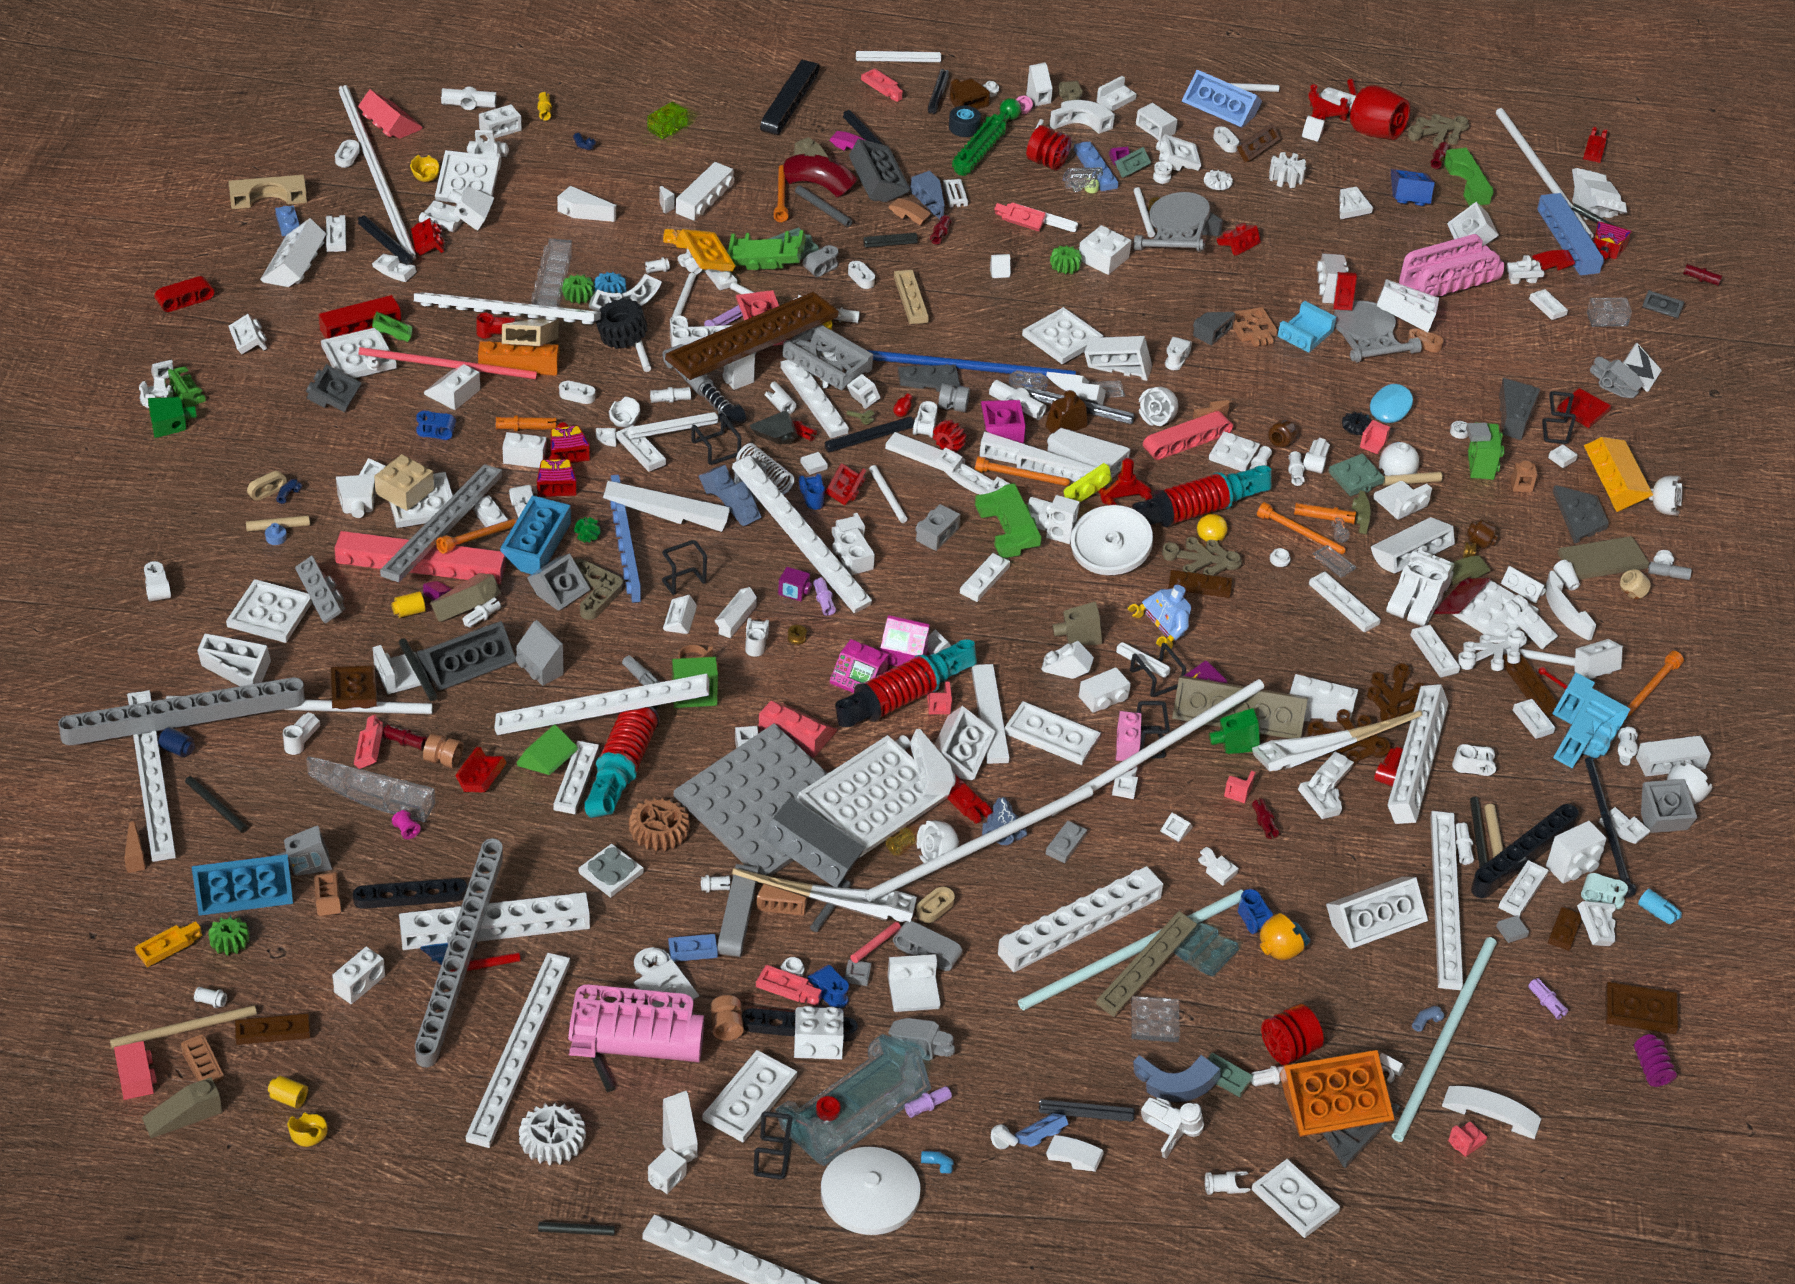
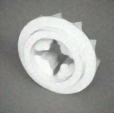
[1204,170,1233,190]
[634,948,671,977]

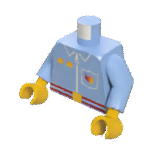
[1128,585,1191,651]

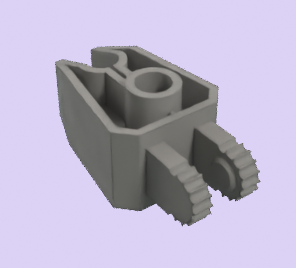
[1590,356,1643,398]
[888,1018,955,1061]

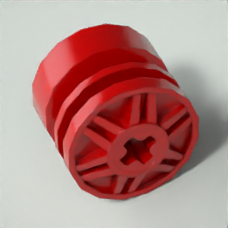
[1026,125,1071,171]
[1261,1004,1324,1065]

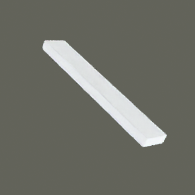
[971,664,1009,764]

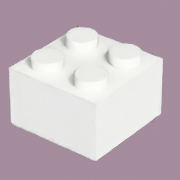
[1079,225,1131,275]
[1546,821,1607,884]

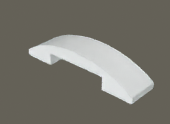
[936,447,1010,495]
[1545,571,1596,640]
[1442,1086,1541,1139]

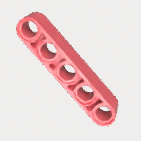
[1143,411,1233,460]

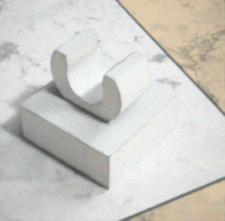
[1379,1053,1405,1083]

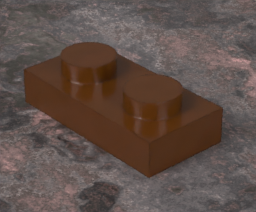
[1548,906,1582,951]

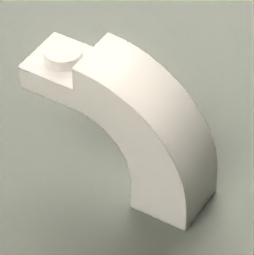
[1050,100,1115,134]

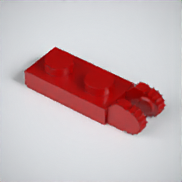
[1583,127,1608,163]
[947,774,992,824]

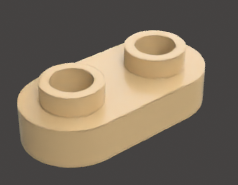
[247,471,287,501]
[916,887,955,923]

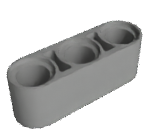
[893,921,963,971]

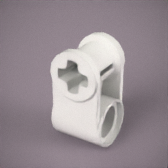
[1165,337,1192,370]
[913,401,937,438]
[509,485,533,518]
[144,562,171,602]
[745,618,769,657]
[1452,744,1496,776]

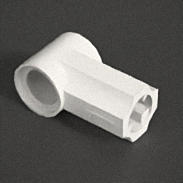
[1303,438,1330,474]
[283,712,320,755]

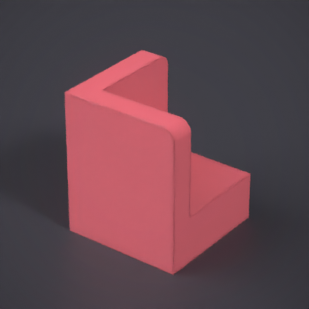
[1360,420,1390,454]
[927,681,952,714]
[1224,770,1256,803]

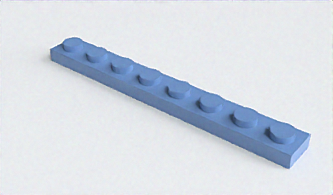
[610,475,640,603]

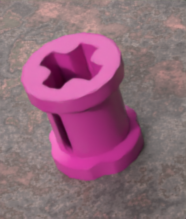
[392,810,421,840]

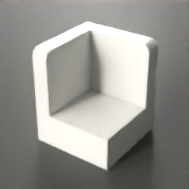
[1028,497,1049,530]

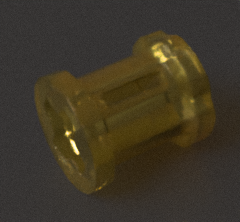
[886,827,916,856]

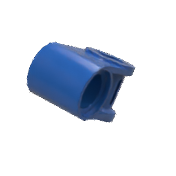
[416,411,456,440]
[799,473,825,510]
[1238,889,1273,934]
[807,965,849,1009]

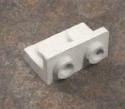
[1097,76,1136,112]
[229,314,267,354]

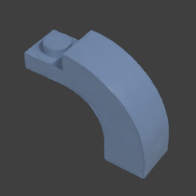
[1133,1055,1220,1102]

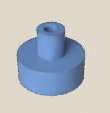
[265,523,287,545]

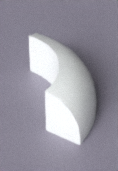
[589,274,662,312]

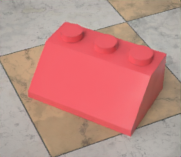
[358,89,423,139]
[736,290,786,346]
[758,701,837,758]

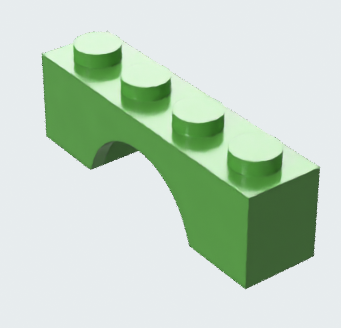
[1444,148,1494,206]

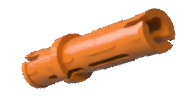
[496,415,556,431]
[1294,502,1356,524]

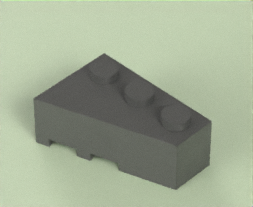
[1499,378,1540,440]

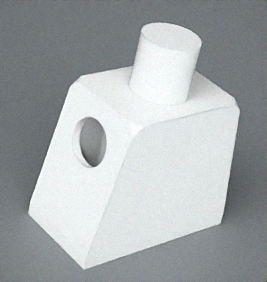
[447,186,494,231]
[336,474,376,518]

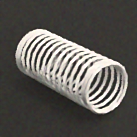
[736,443,794,495]

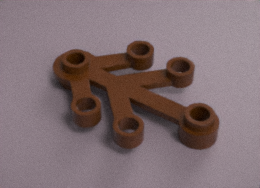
[1367,663,1426,722]
[1307,709,1390,765]

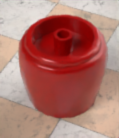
[1350,85,1410,140]

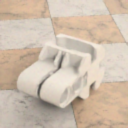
[1386,548,1454,627]

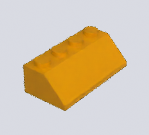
[1583,437,1653,512]

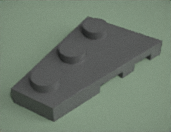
[898,365,960,392]

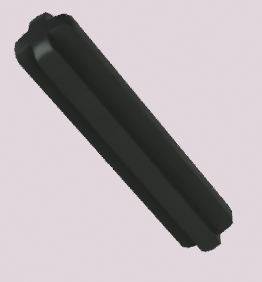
[863,232,918,248]

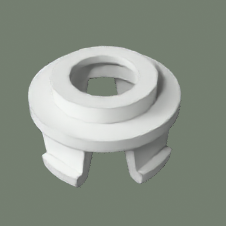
[139,377,174,408]

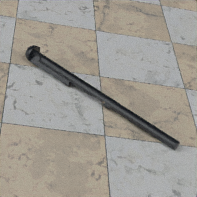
[1585,757,1637,898]

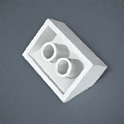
[934,706,996,780]

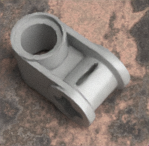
[802,245,838,277]

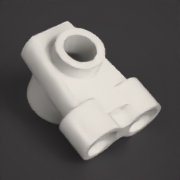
[678,248,702,275]

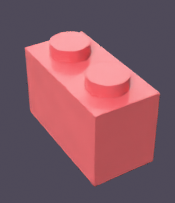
[114,1041,157,1100]

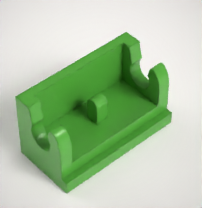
[168,367,206,407]

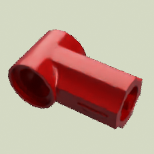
[476,313,515,339]
[1374,747,1403,787]

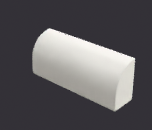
[1371,517,1455,574]

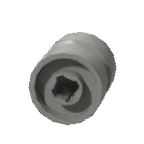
[938,383,970,413]

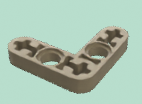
[574,559,623,620]

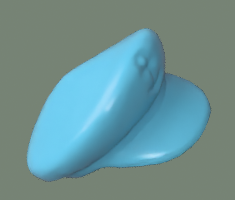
[1370,384,1413,423]

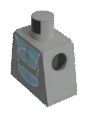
[274,826,332,876]

